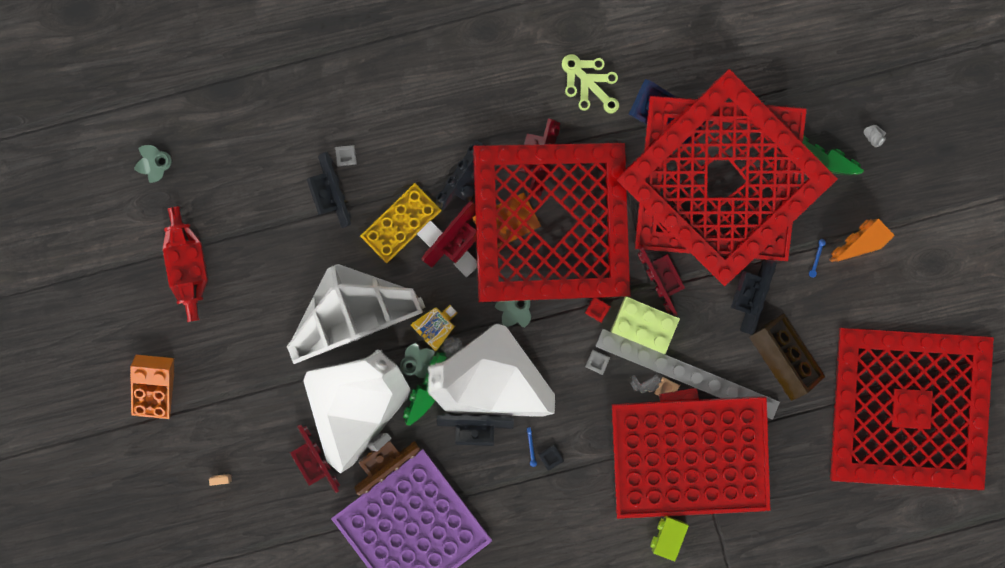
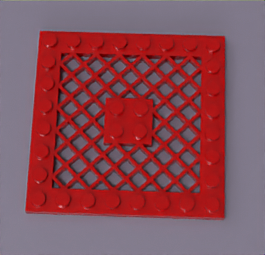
[830,328,994,490]

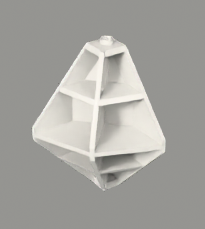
[287,264,425,364]
[428,324,555,416]
[303,350,411,473]

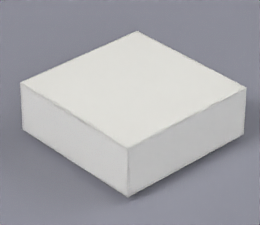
[417,221,442,247]

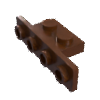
[354,440,420,496]

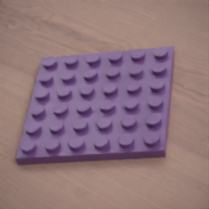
[331,449,492,568]

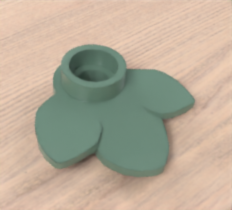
[134,145,172,183]
[495,300,531,328]
[400,343,435,378]

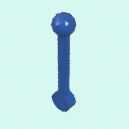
[809,239,826,278]
[527,427,537,467]

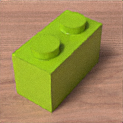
[650,516,689,561]

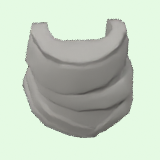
[864,125,886,147]

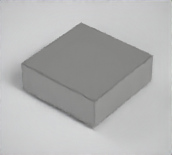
[335,145,357,167]
[454,251,477,278]
[585,350,610,375]
[367,433,391,451]

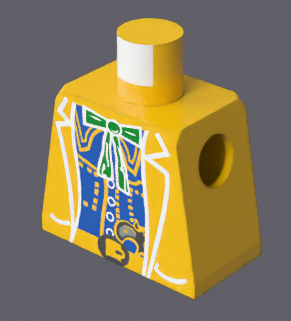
[411,305,457,352]

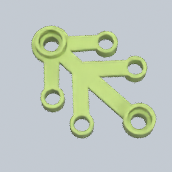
[562,54,619,114]

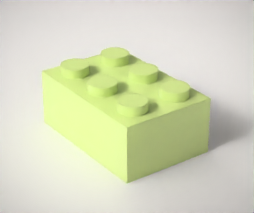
[610,296,680,354]

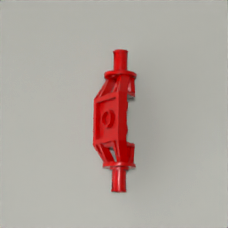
[163,206,208,322]

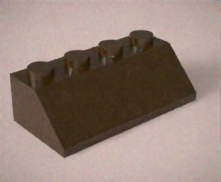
[749,313,825,401]

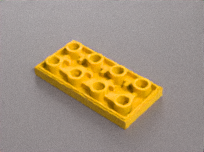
[360,183,442,264]

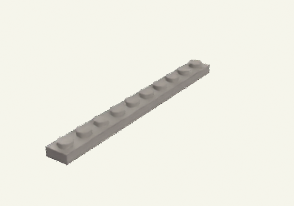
[595,329,780,420]

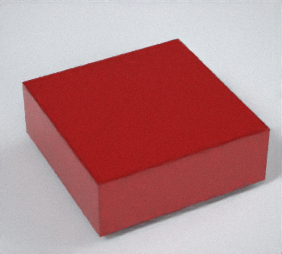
[585,298,611,323]

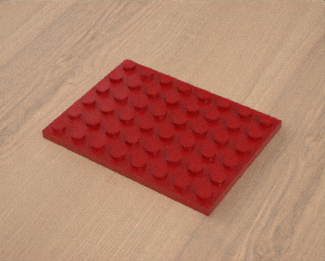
[612,396,770,519]

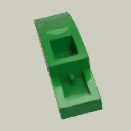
[803,135,864,175]
[403,352,446,426]

